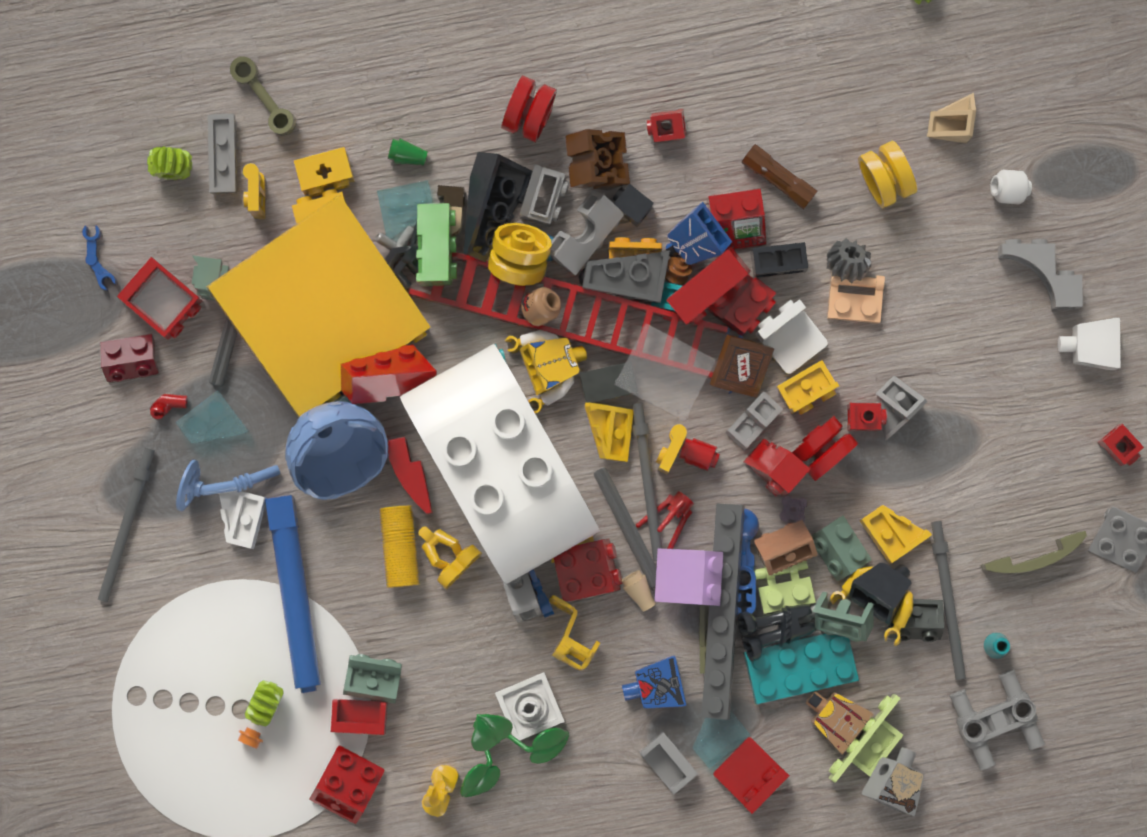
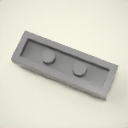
[208,114,237,194]

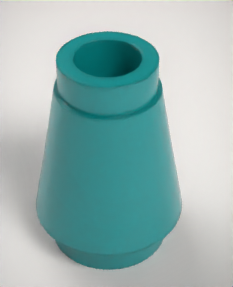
[984,632,1010,659]

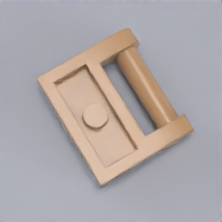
[827,272,885,324]

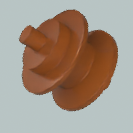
[665,257,692,285]

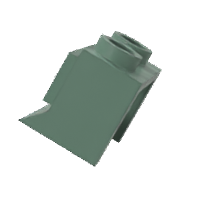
[191,255,229,301]
[812,592,874,642]

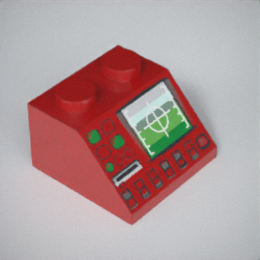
[707,189,766,251]

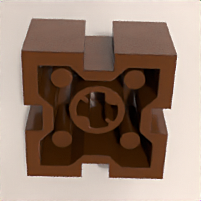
[565,129,630,190]

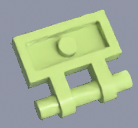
[755,560,816,614]

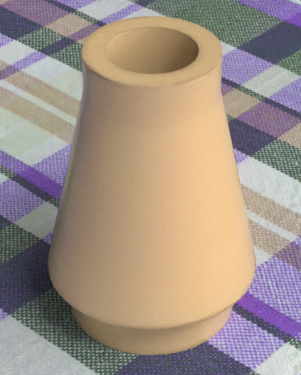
[622,570,656,612]

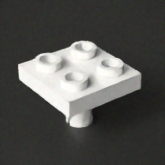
[495,672,565,740]

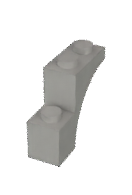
[998,239,1083,310]

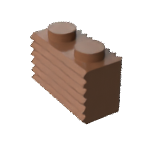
[754,520,818,576]

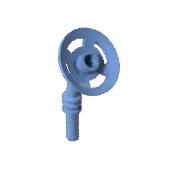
[176,460,280,511]

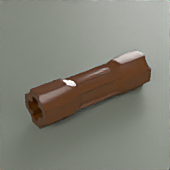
[741,144,818,210]

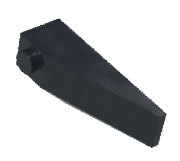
[463,152,533,262]

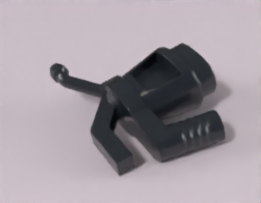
[384,221,418,290]

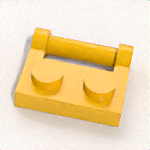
[243,163,265,219]
[656,424,687,474]

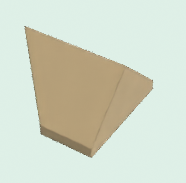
[927,93,976,143]

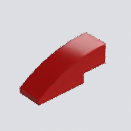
[388,437,433,514]

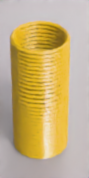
[379,505,420,588]

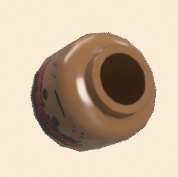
[521,287,561,326]

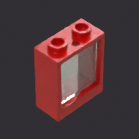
[117,257,203,340]

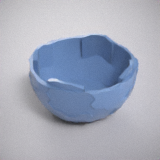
[285,401,388,500]

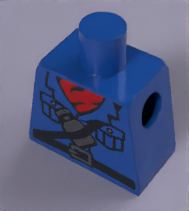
[622,655,687,708]

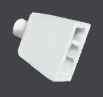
[1058,318,1121,370]

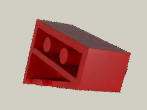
[667,247,751,325]
[341,344,437,404]
[743,439,810,497]

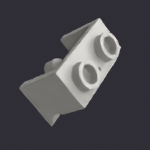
[520,164,569,227]

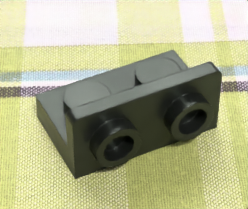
[888,599,944,642]

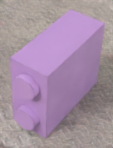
[655,548,723,606]

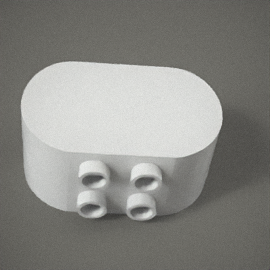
[400,344,600,584]

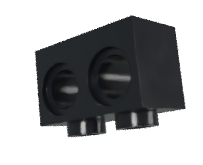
[750,242,808,278]

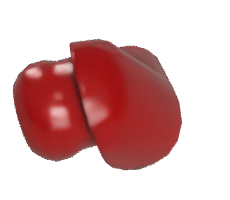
[150,394,188,420]

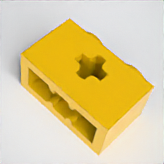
[294,147,355,197]

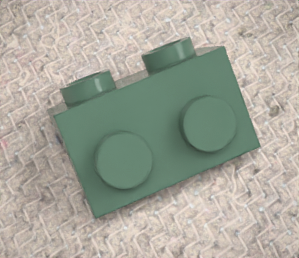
[811,515,872,581]
[343,654,402,703]

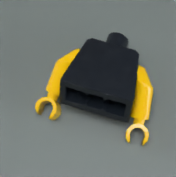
[830,563,913,646]

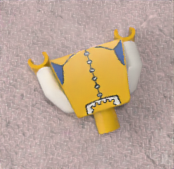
[505,330,587,413]

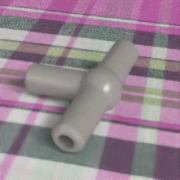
[375,226,414,270]

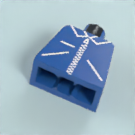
[666,202,732,265]

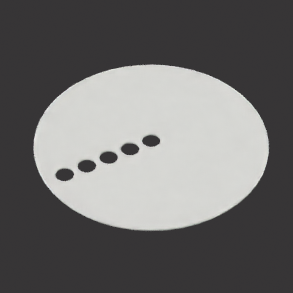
[112,579,371,837]

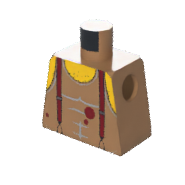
[806,691,874,754]

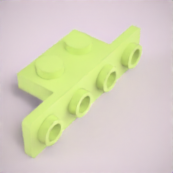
[829,694,903,783]

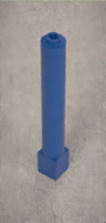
[265,495,321,693]

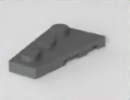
[582,251,670,303]

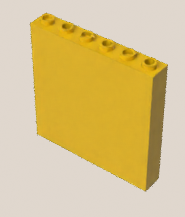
[206,196,430,417]

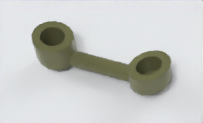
[230,56,296,136]

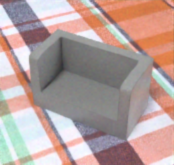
[639,732,698,795]

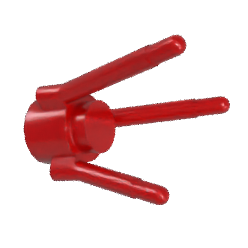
[636,491,694,549]

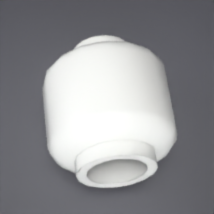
[990,169,1032,205]

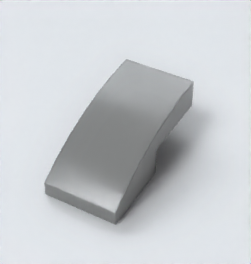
[725,391,783,451]

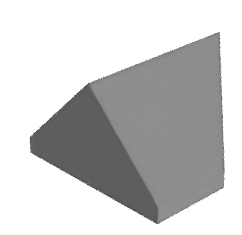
[876,376,927,441]

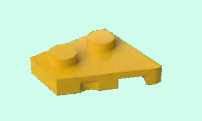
[585,403,633,462]
[859,505,932,564]

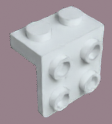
[756,299,828,374]

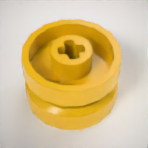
[858,140,917,209]
[488,223,552,286]

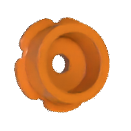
[238,727,263,749]

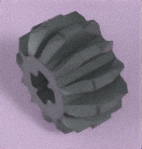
[826,238,872,284]

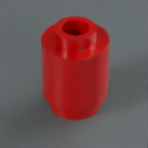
[679,438,720,471]

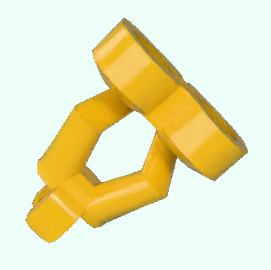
[418,526,482,590]
[422,765,459,817]

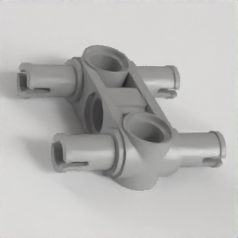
[949,669,1045,770]

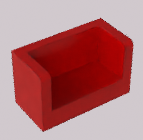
[330,699,388,735]

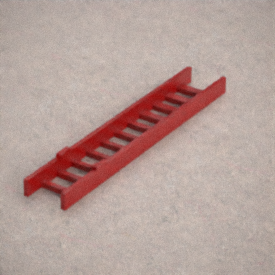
[409,252,728,379]

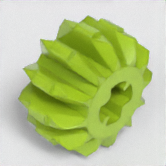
[147,146,193,180]
[245,680,284,727]

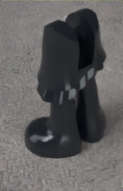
[738,604,816,661]

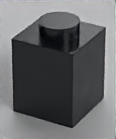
[612,184,654,227]

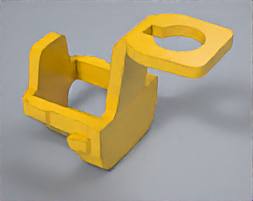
[549,595,600,670]

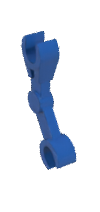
[82,225,117,291]
[529,569,554,618]

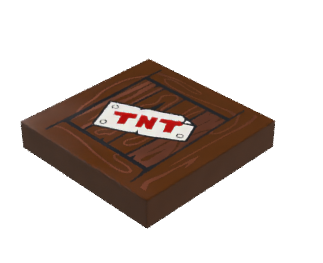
[710,334,774,398]

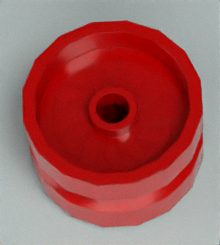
[501,75,557,143]
[792,416,859,481]

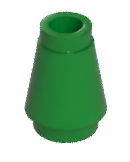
[388,138,428,166]

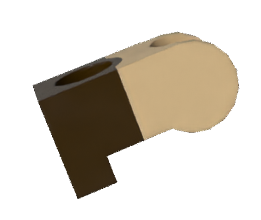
[437,185,465,237]

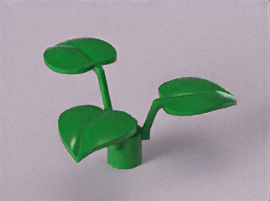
[460,714,569,797]

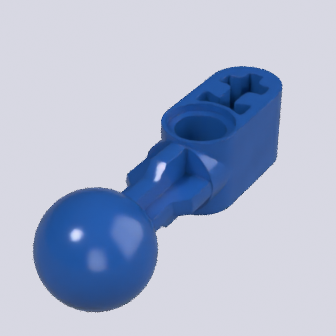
[737,509,759,616]

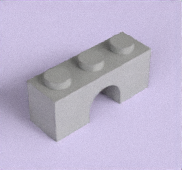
[549,190,625,275]

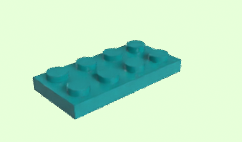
[743,633,859,704]

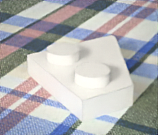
[218,490,267,549]

